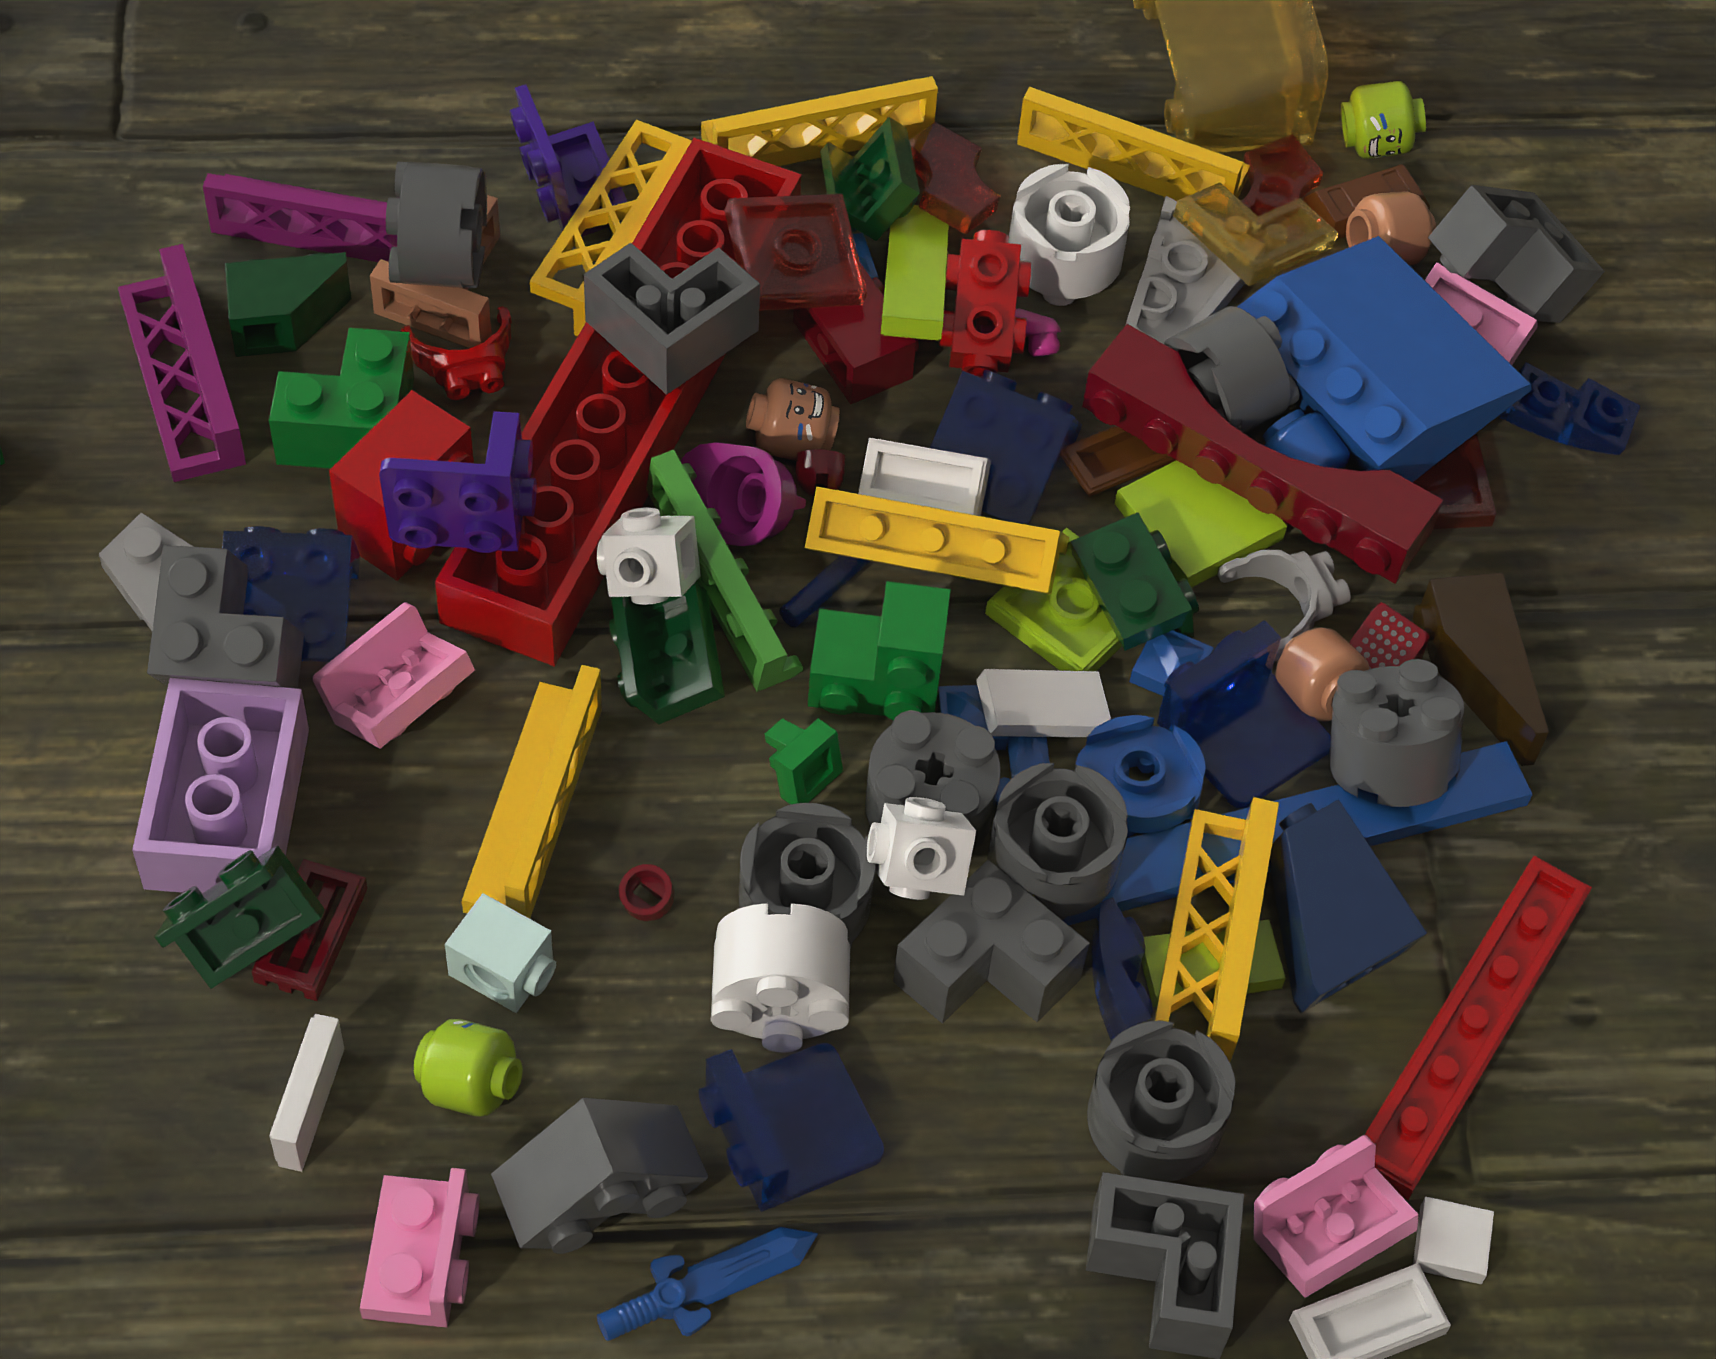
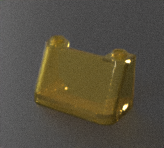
[1133,0,1328,153]

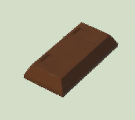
[1303,164,1430,242]
[1058,426,1176,497]

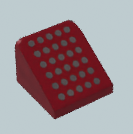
[1349,602,1430,669]

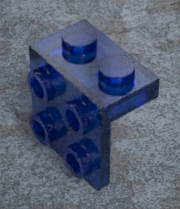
[930,370,1082,525]
[222,526,360,662]
[1157,620,1331,809]
[698,1043,884,1212]

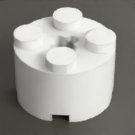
[1009,164,1130,306]
[711,903,850,1053]

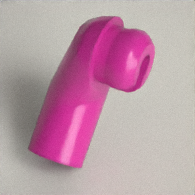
[975,308,1061,357]

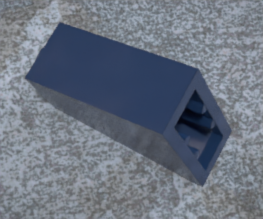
[1269,799,1427,1014]

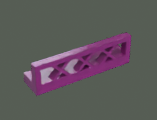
[202,173,397,262]
[117,244,246,482]

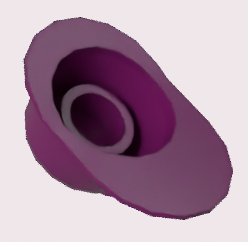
[681,443,806,546]

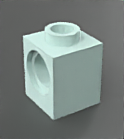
[445,893,556,1013]

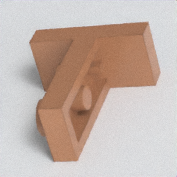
[370,195,500,348]

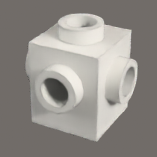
[597,508,701,605]
[867,797,976,900]

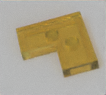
[1173,182,1338,286]

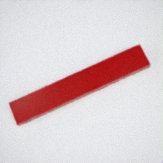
[1365,856,1592,1200]

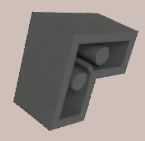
[1428,185,1605,323]
[584,243,760,395]
[147,545,304,689]
[893,860,1089,1024]
[491,1098,709,1254]
[1086,1172,1244,1359]

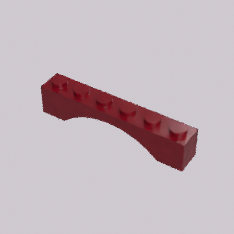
[1082,324,1443,584]

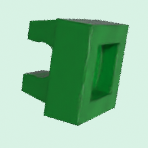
[764,718,843,804]

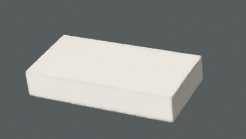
[858,438,991,516]
[976,669,1111,737]
[269,1014,344,1172]
[1289,1263,1451,1359]

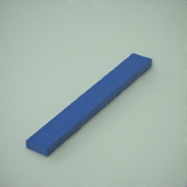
[1062,741,1532,925]

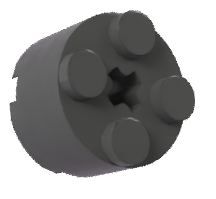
[386,161,487,288]
[1164,306,1299,434]
[1330,659,1464,807]
[865,710,1000,849]
[987,763,1128,920]
[739,803,875,948]
[1087,1020,1235,1182]

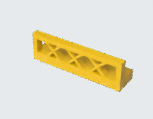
[701,76,938,166]
[1017,87,1250,219]
[530,120,692,336]
[805,486,1069,595]
[462,665,602,919]
[1154,797,1279,1062]

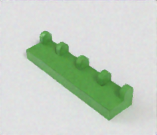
[646,450,803,692]

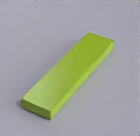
[881,205,950,340]

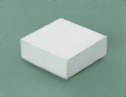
[1413,1197,1494,1285]

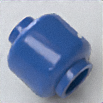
[1262,409,1351,469]

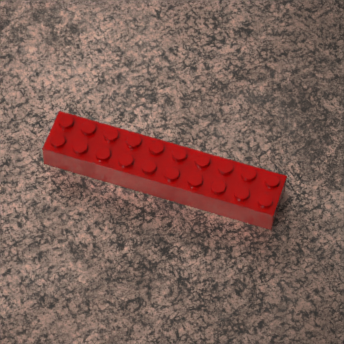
[435,138,802,667]

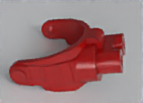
[401,306,512,400]

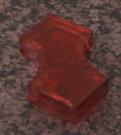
[909,122,1001,234]
[1225,134,1323,260]

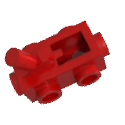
[940,230,1031,378]

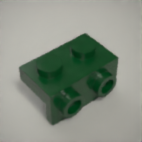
[820,117,920,241]
[1070,512,1199,651]
[609,582,725,725]
[154,845,325,989]

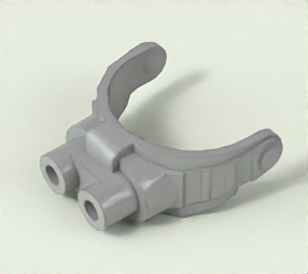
[1217,550,1351,662]

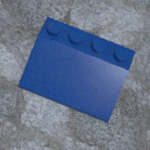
[1238,236,1532,482]

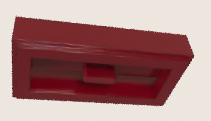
[252,859,368,1001]

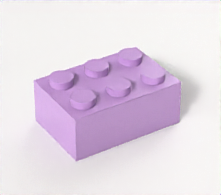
[132,678,309,893]

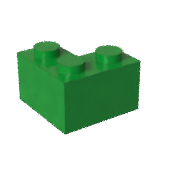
[269,328,415,469]
[808,581,951,720]

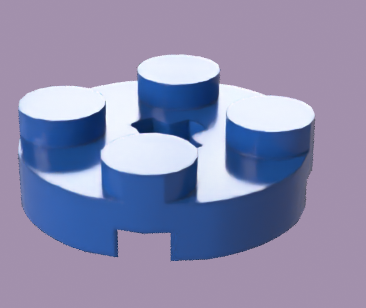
[1075,715,1206,837]

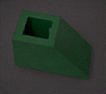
[225,252,352,357]

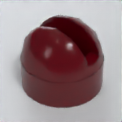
[796,449,845,496]
[619,864,675,922]

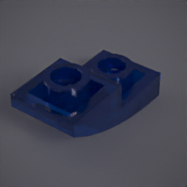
[1499,362,1640,455]
[1092,897,1153,1041]

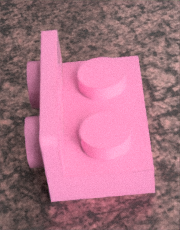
[360,1168,480,1328]

